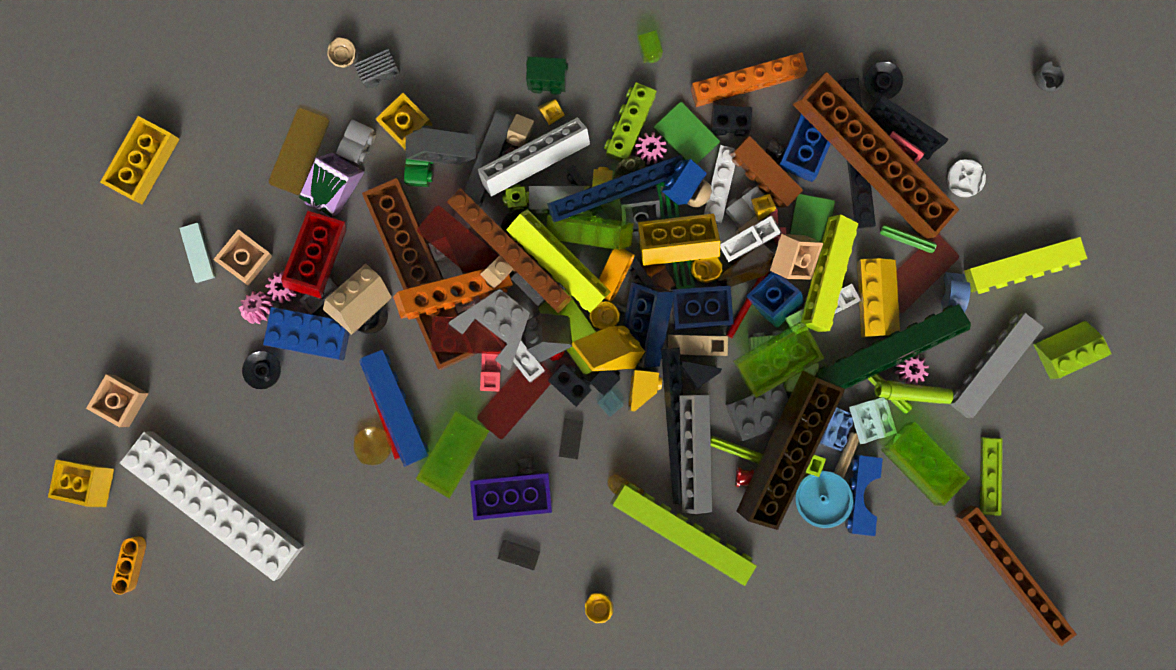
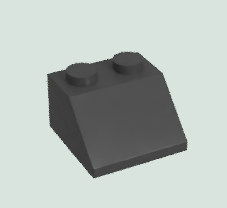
[619,188,661,236]
[525,313,572,362]

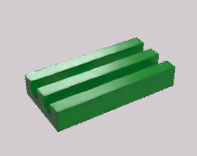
[656,181,680,220]
[671,260,696,289]

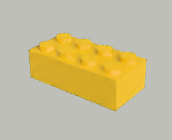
[100,116,180,205]
[638,214,720,266]

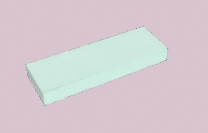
[179,223,215,283]

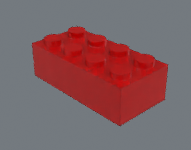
[281,211,346,298]

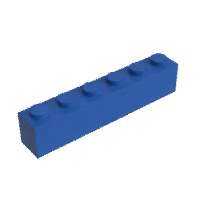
[359,350,429,467]

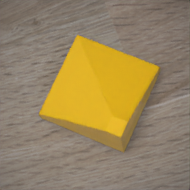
[537,99,565,125]
[751,194,776,221]

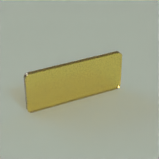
[269,108,329,195]

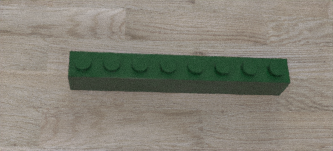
[816,304,971,389]

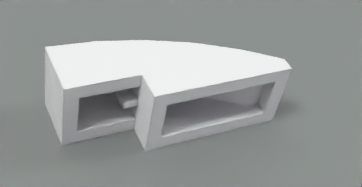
[720,216,782,262]

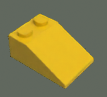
[572,326,645,371]
[48,459,114,507]

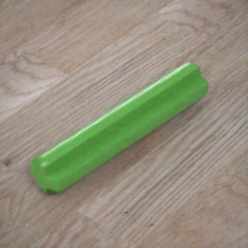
[880,224,937,253]

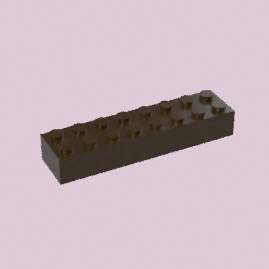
[736,370,845,530]

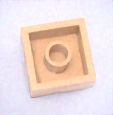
[213,229,272,286]
[770,234,823,279]
[86,374,149,427]

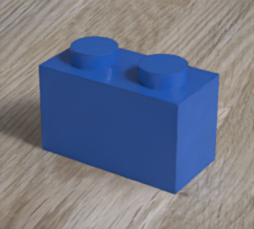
[662,159,707,205]

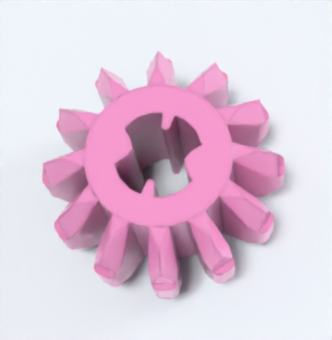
[635,132,667,165]
[265,271,297,303]
[239,291,273,324]
[895,354,929,385]

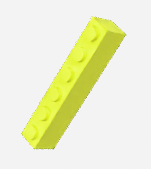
[506,209,611,313]
[800,214,858,332]
[964,237,1087,294]

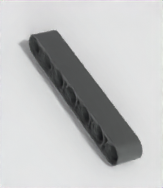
[450,109,515,236]

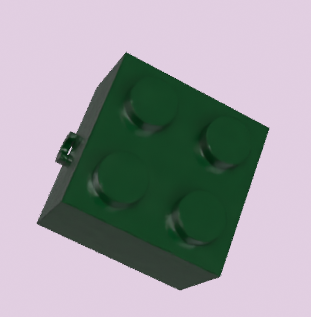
[526,56,568,95]

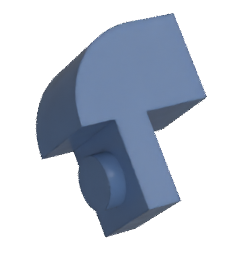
[941,272,971,313]

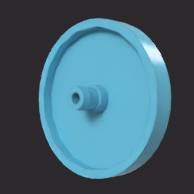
[796,471,854,528]

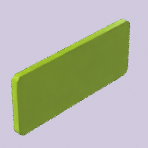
[539,290,596,375]

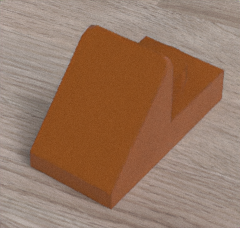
[640,262,675,290]

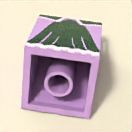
[299,153,365,217]

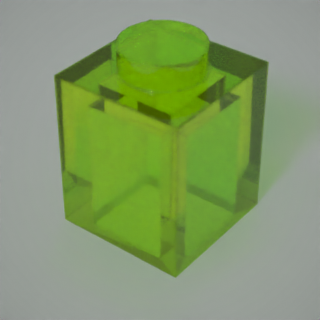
[637,30,663,63]

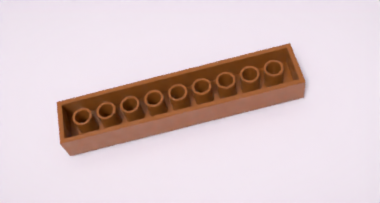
[792,72,960,239]
[362,178,476,370]

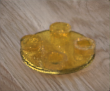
[354,427,392,465]

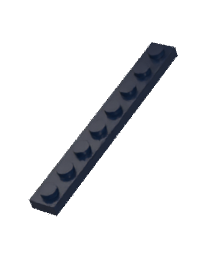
[547,155,683,222]

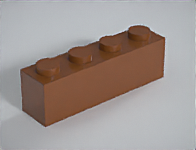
[729,136,803,208]

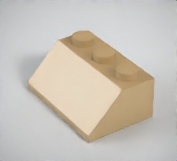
[323,264,391,335]

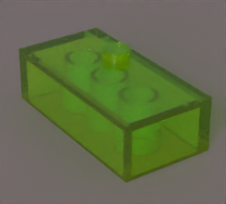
[546,215,634,250]
[733,322,824,398]
[416,410,489,499]
[881,422,970,506]

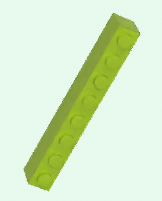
[610,483,757,586]

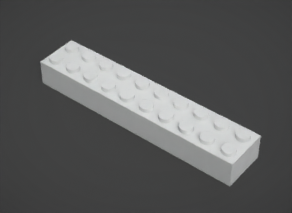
[120,431,304,581]

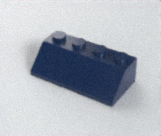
[623,282,675,368]

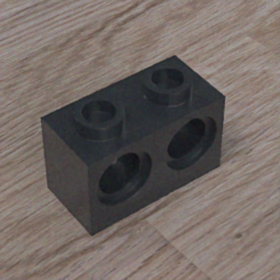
[711,105,752,137]
[547,363,592,407]
[590,370,620,396]

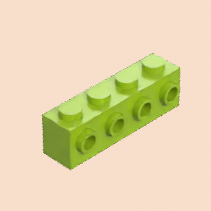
[604,82,657,162]

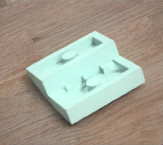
[849,397,897,444]

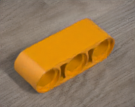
[599,245,635,302]
[111,536,146,595]

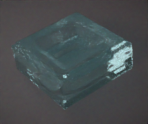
[597,390,624,417]

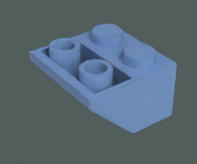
[819,408,853,451]

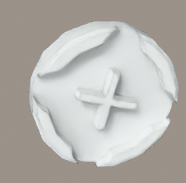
[946,159,986,197]

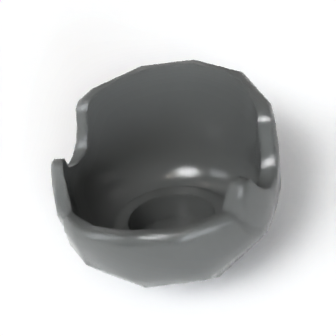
[1035,61,1065,92]

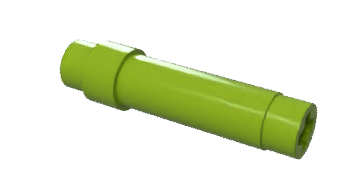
[875,380,953,404]

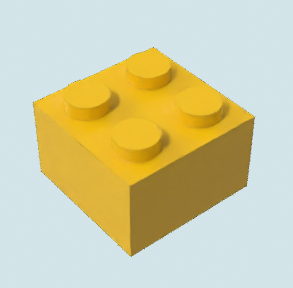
[376,93,432,151]

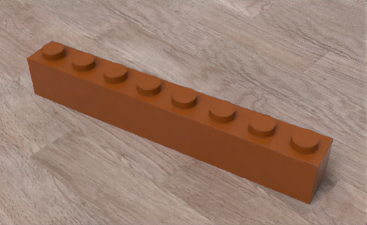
[447,188,572,313]
[955,505,1077,647]

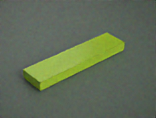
[980,437,1003,516]

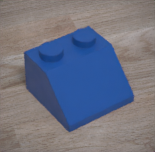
[747,272,804,328]

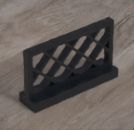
[868,96,948,160]

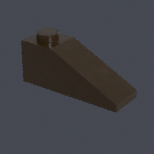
[717,244,775,287]

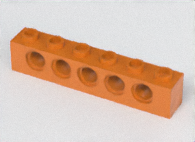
[691,52,808,107]
[393,269,513,320]

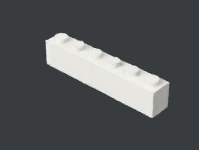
[478,117,590,196]

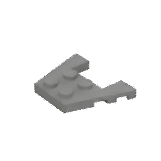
[448,289,530,370]

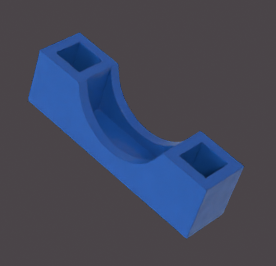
[845,455,883,536]

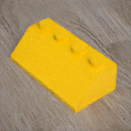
[857,258,900,338]
[628,370,662,411]

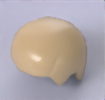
[327,37,357,68]
[687,179,712,207]

